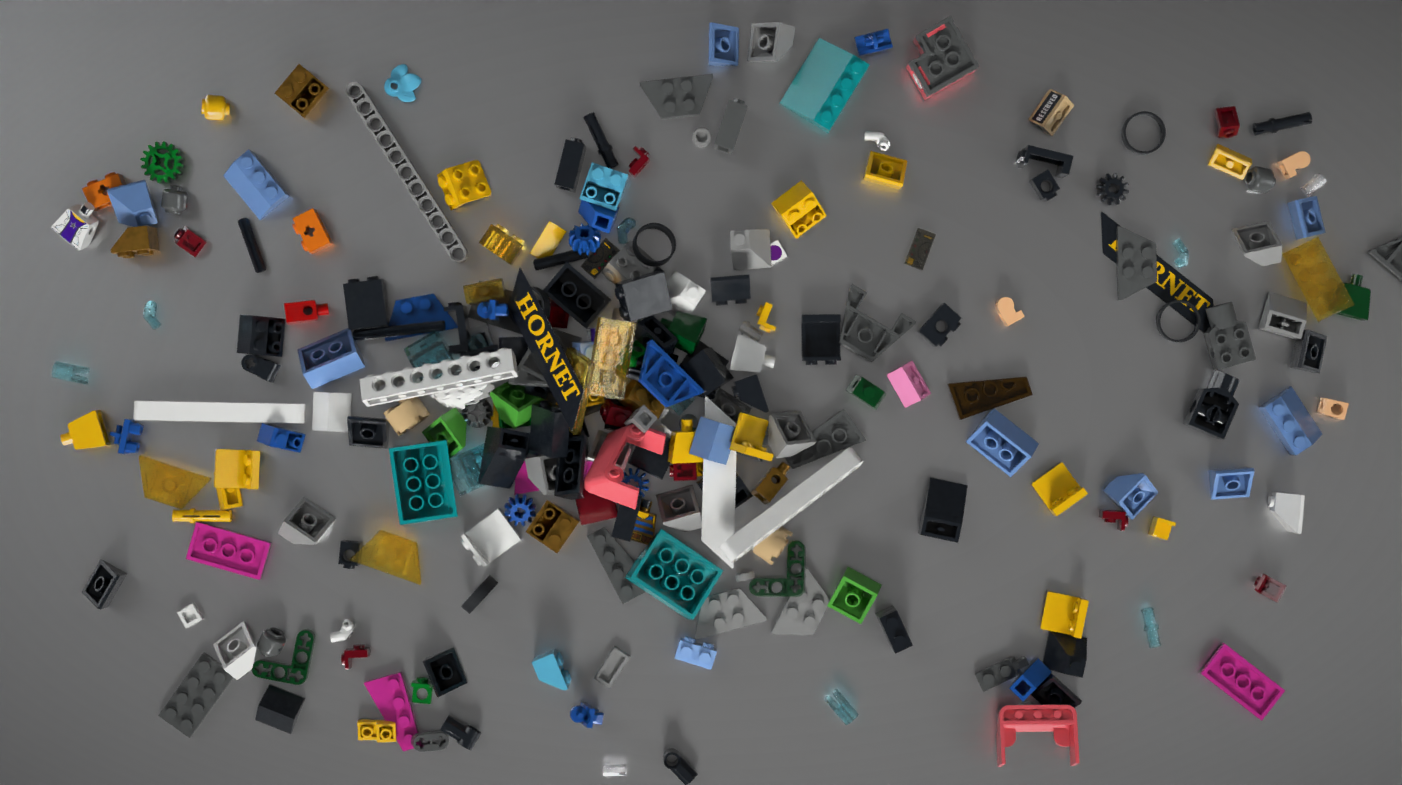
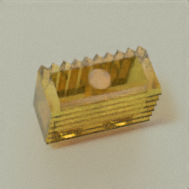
[479,223,525,265]
[463,278,506,305]

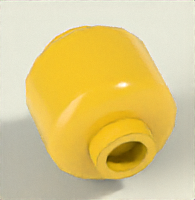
[201,95,230,121]

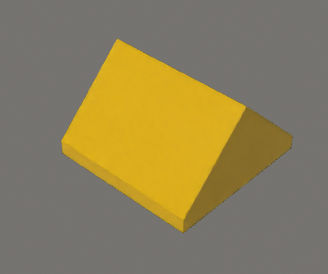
[863,151,907,189]

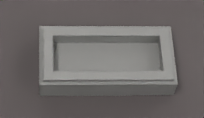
[594,646,631,689]

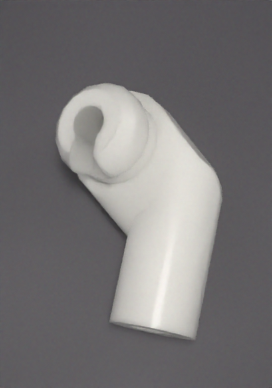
[330,620,355,642]

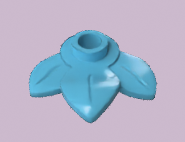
[384,64,422,102]

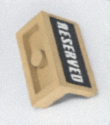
[1028,89,1074,136]

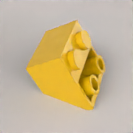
[771,180,827,239]

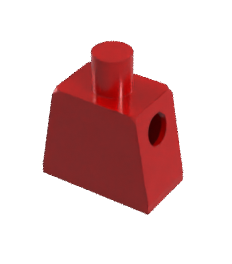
[284,300,329,325]

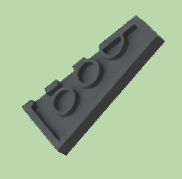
[784,409,866,469]
[587,527,646,604]

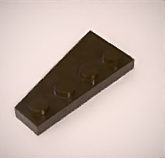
[947,377,1033,420]

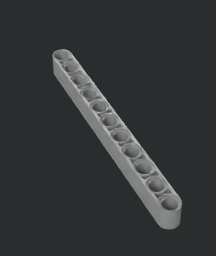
[345,82,468,263]

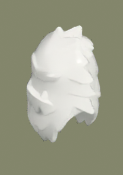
[431,369,495,409]

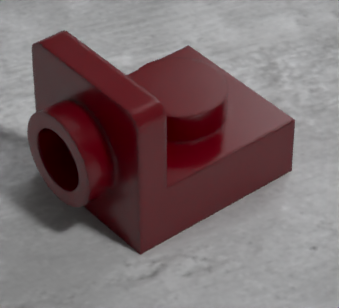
[1215,106,1240,138]
[628,146,650,178]
[174,226,207,257]
[548,299,569,329]
[669,462,697,481]
[1099,509,1128,531]

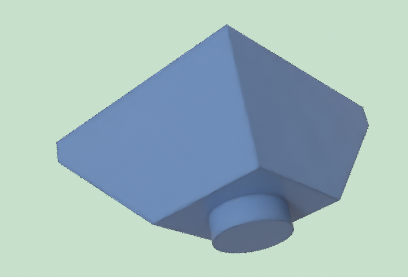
[107,180,158,227]
[1104,473,1159,520]

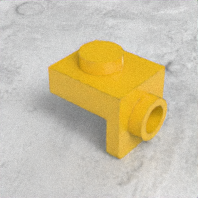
[756,302,776,333]

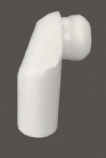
[864,131,890,151]

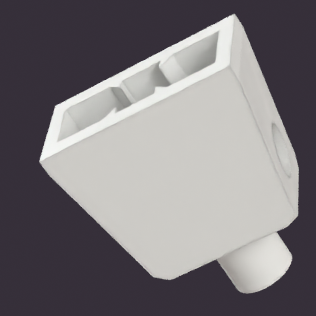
[729,334,776,373]

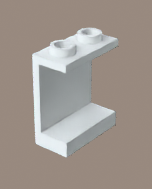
[461,508,522,567]

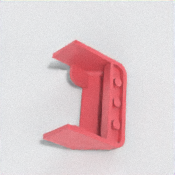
[584,424,666,509]
[996,705,1080,767]

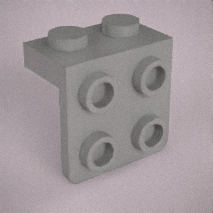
[601,241,658,284]

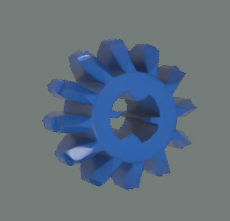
[568,223,601,255]
[622,468,649,497]
[504,494,536,527]

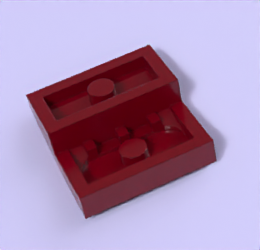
[575,490,618,525]

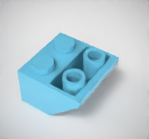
[579,162,629,211]
[532,649,572,691]

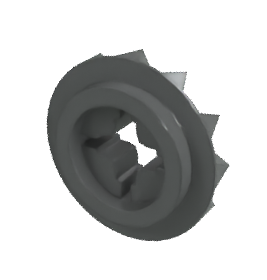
[462,399,493,428]

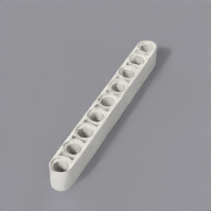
[134,401,305,423]
[719,447,864,563]

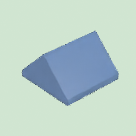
[709,22,739,66]
[1287,196,1326,240]
[689,416,736,465]
[1209,467,1255,500]

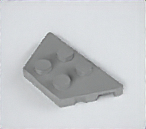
[771,568,830,635]
[695,588,767,640]

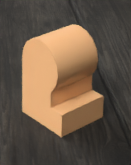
[1277,151,1311,179]
[995,297,1025,326]
[1316,397,1349,420]

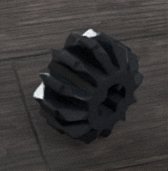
[1096,173,1129,206]

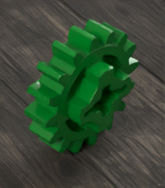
[140,141,184,183]

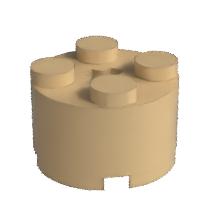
[384,397,430,436]
[753,526,793,565]

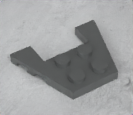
[839,284,916,362]

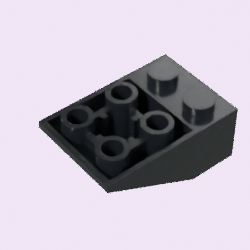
[478,426,530,489]
[918,477,968,543]

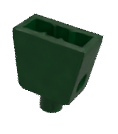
[1327,274,1371,321]
[660,312,707,356]
[846,375,887,410]

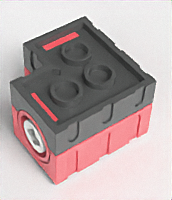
[906,16,979,100]

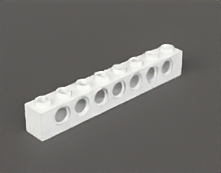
[359,348,518,407]

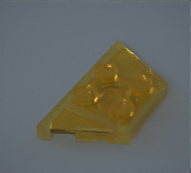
[139,455,211,509]
[350,530,421,585]

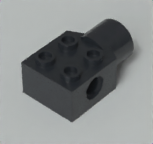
[1183,370,1240,440]

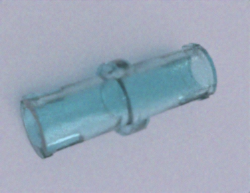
[1141,607,1161,648]

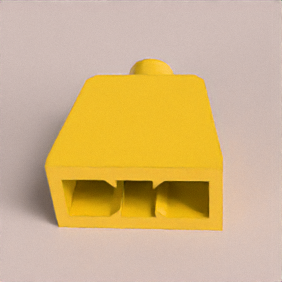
[60,410,111,450]
[668,419,703,464]

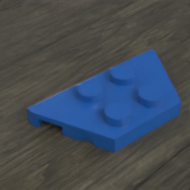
[385,294,458,342]
[638,340,704,407]

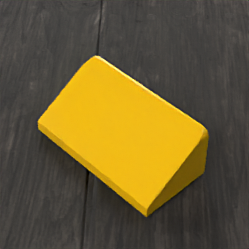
[1208,144,1252,180]
[530,221,567,259]
[216,488,243,510]

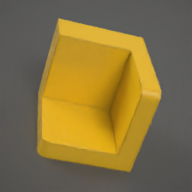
[1148,516,1176,540]

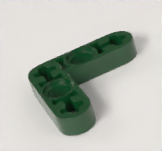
[749,540,806,597]
[252,629,315,685]

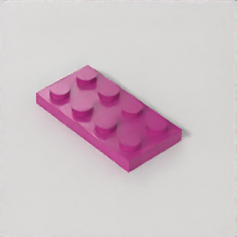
[186,522,272,580]
[1200,643,1285,721]

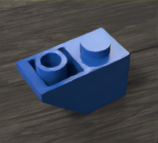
[578,200,620,234]
[257,423,306,453]
[1010,658,1052,701]

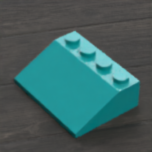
[779,38,870,133]
[389,440,458,525]
[625,529,723,620]

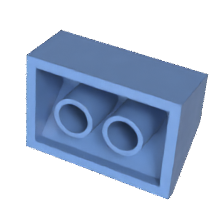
[223,149,290,220]
[297,328,365,389]
[1259,386,1322,456]
[966,408,1039,477]

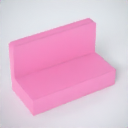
[887,360,931,408]

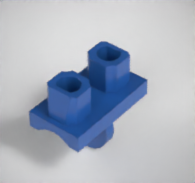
[854,29,893,56]
[477,300,509,320]
[109,419,144,454]
[570,702,604,728]

